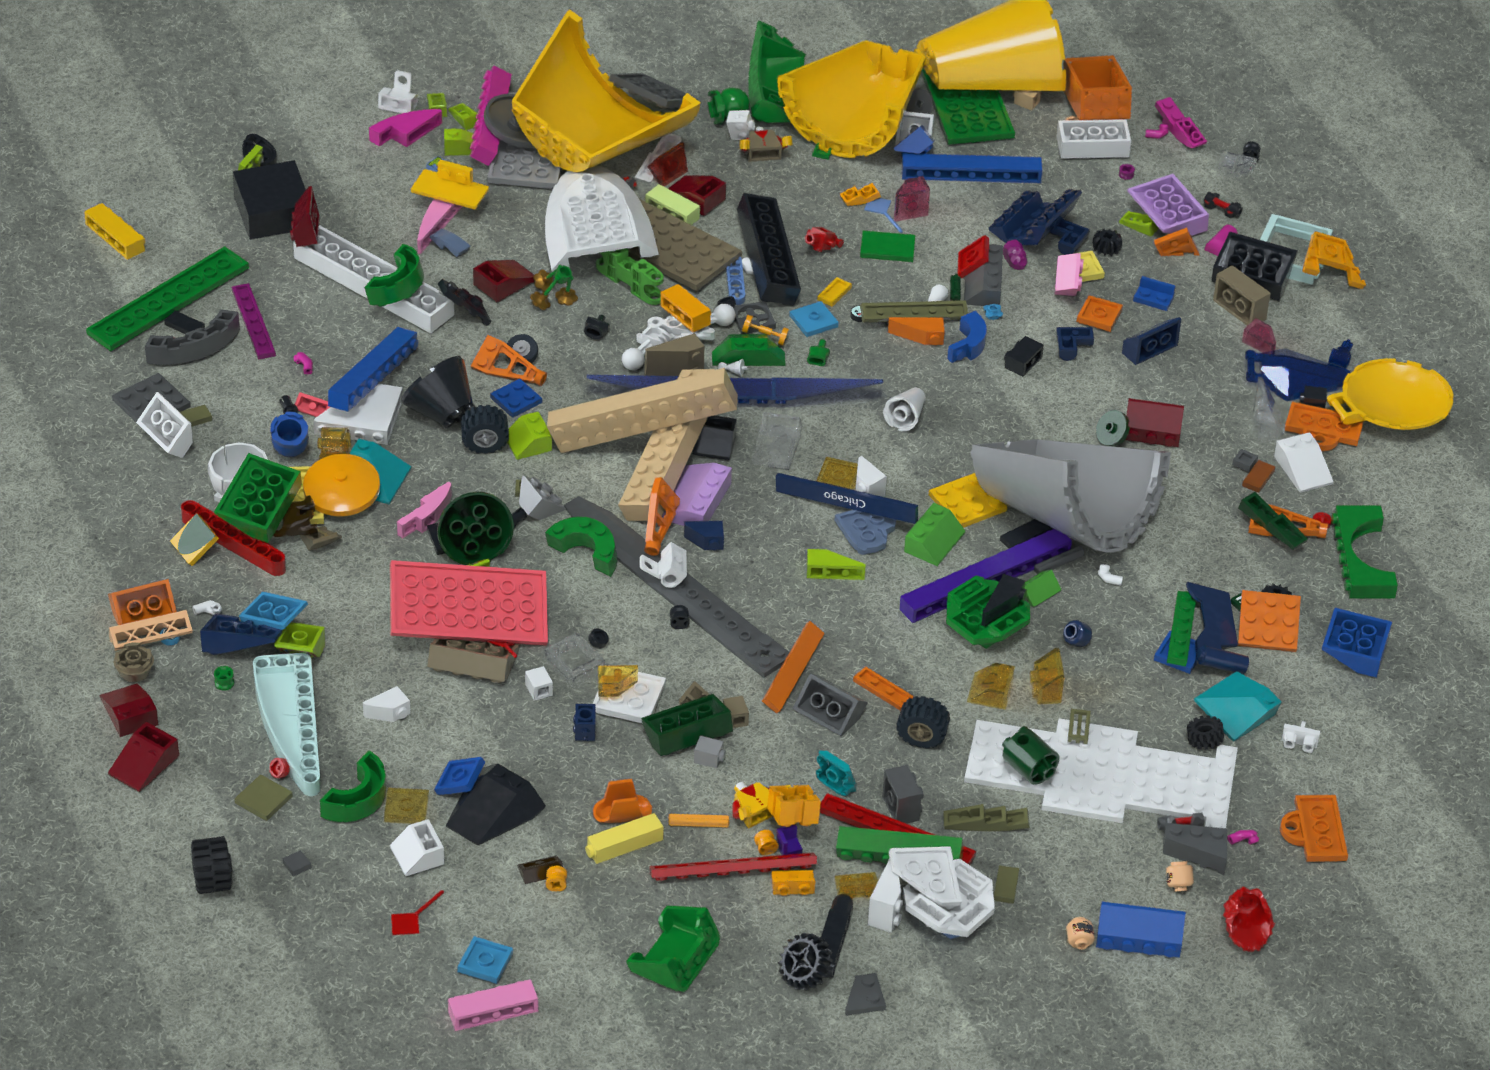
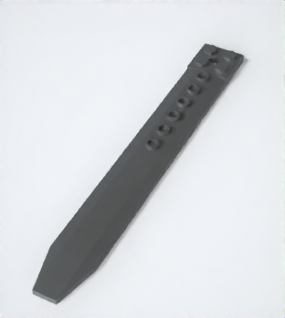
[564,496,790,678]

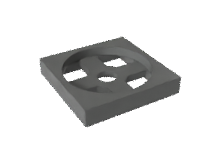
[733,301,776,334]

